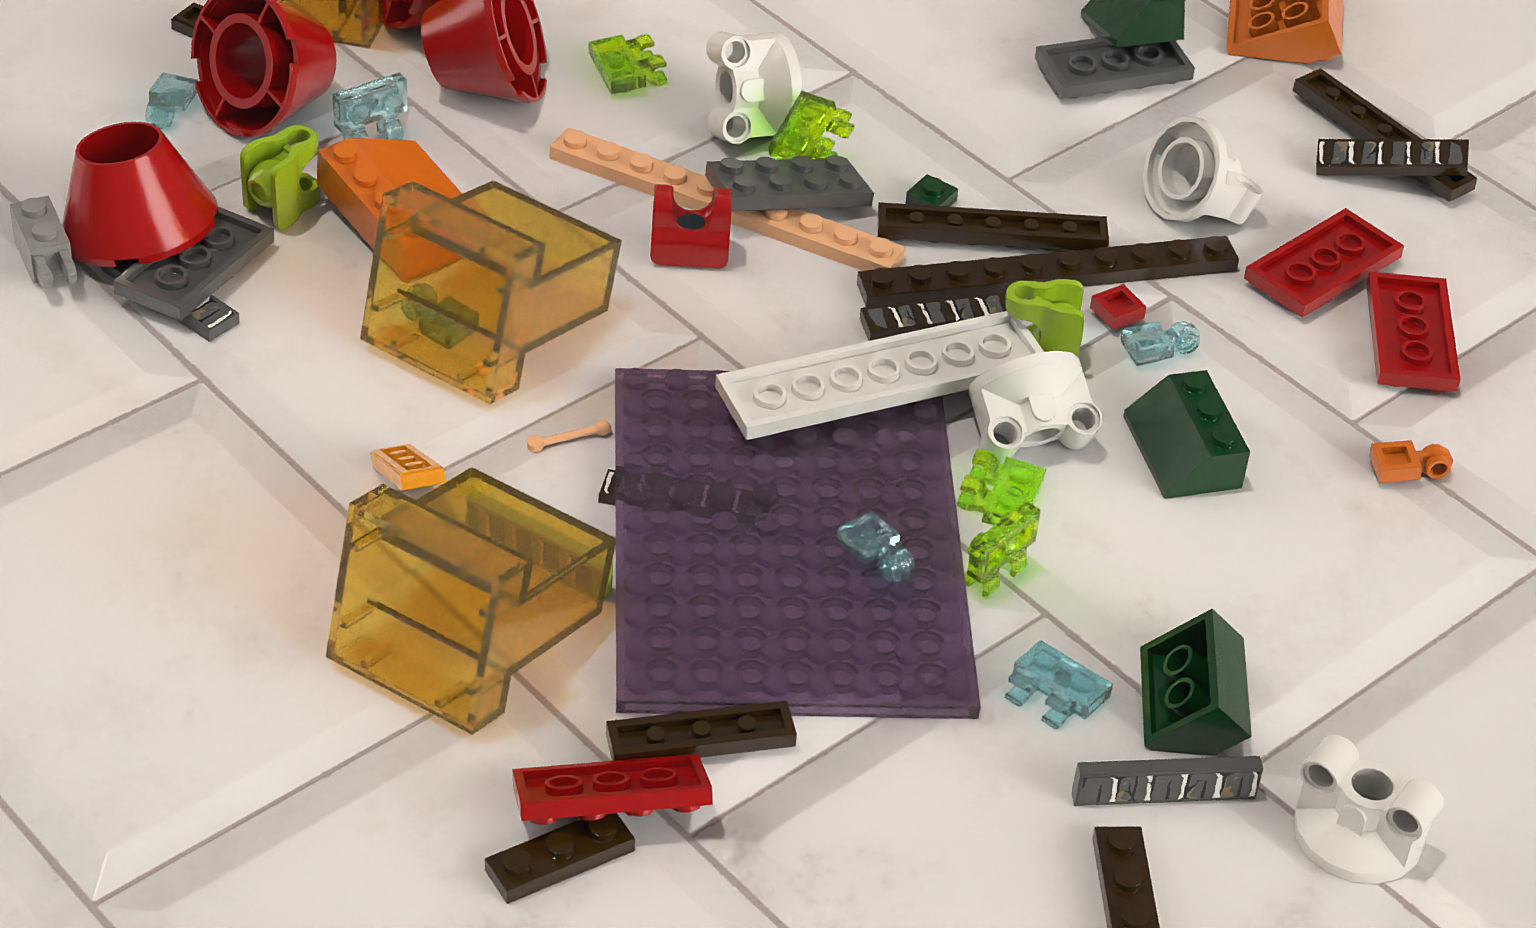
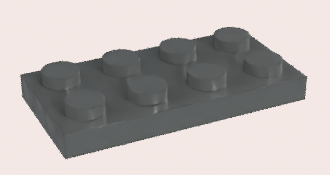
[1035,37,1195,99]
[705,155,874,211]
[113,206,274,321]

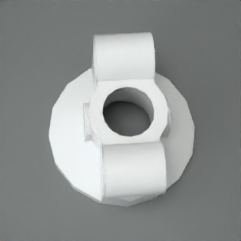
[706,31,803,144]
[1143,116,1264,224]
[968,351,1103,464]
[1293,734,1444,884]

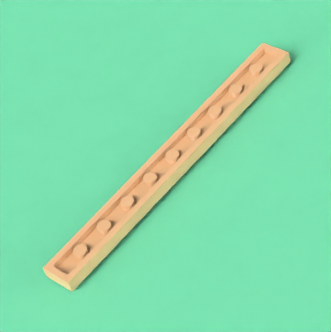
[549,127,906,271]

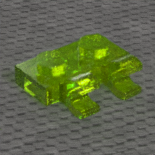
[588,34,667,95]
[768,90,855,160]
[957,449,1046,535]
[964,501,1041,599]

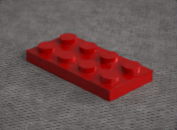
[1244,208,1404,318]
[1366,271,1461,392]
[512,754,713,825]

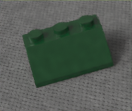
[1081,0,1185,47]
[1123,370,1250,499]
[1140,609,1251,756]

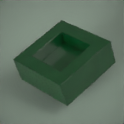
[905,174,959,207]

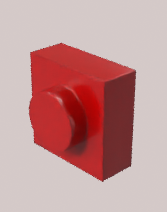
[1090,284,1147,330]

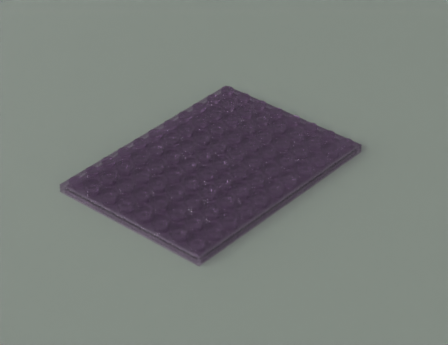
[615,368,981,719]

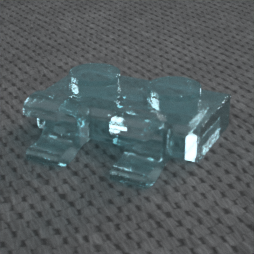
[332,72,408,140]
[1005,640,1113,730]

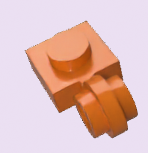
[1369,440,1453,483]

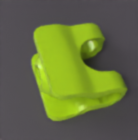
[240,125,321,230]
[1005,279,1084,357]

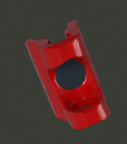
[650,184,732,269]

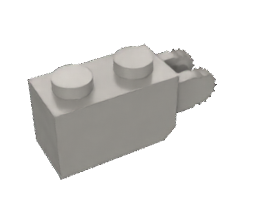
[9,195,78,289]

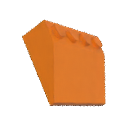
[1226,0,1343,64]
[317,137,499,280]

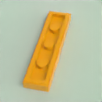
[370,444,446,491]

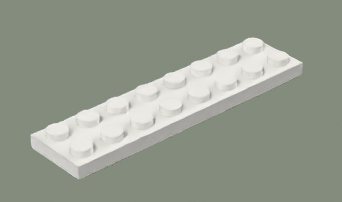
[715,311,1044,440]

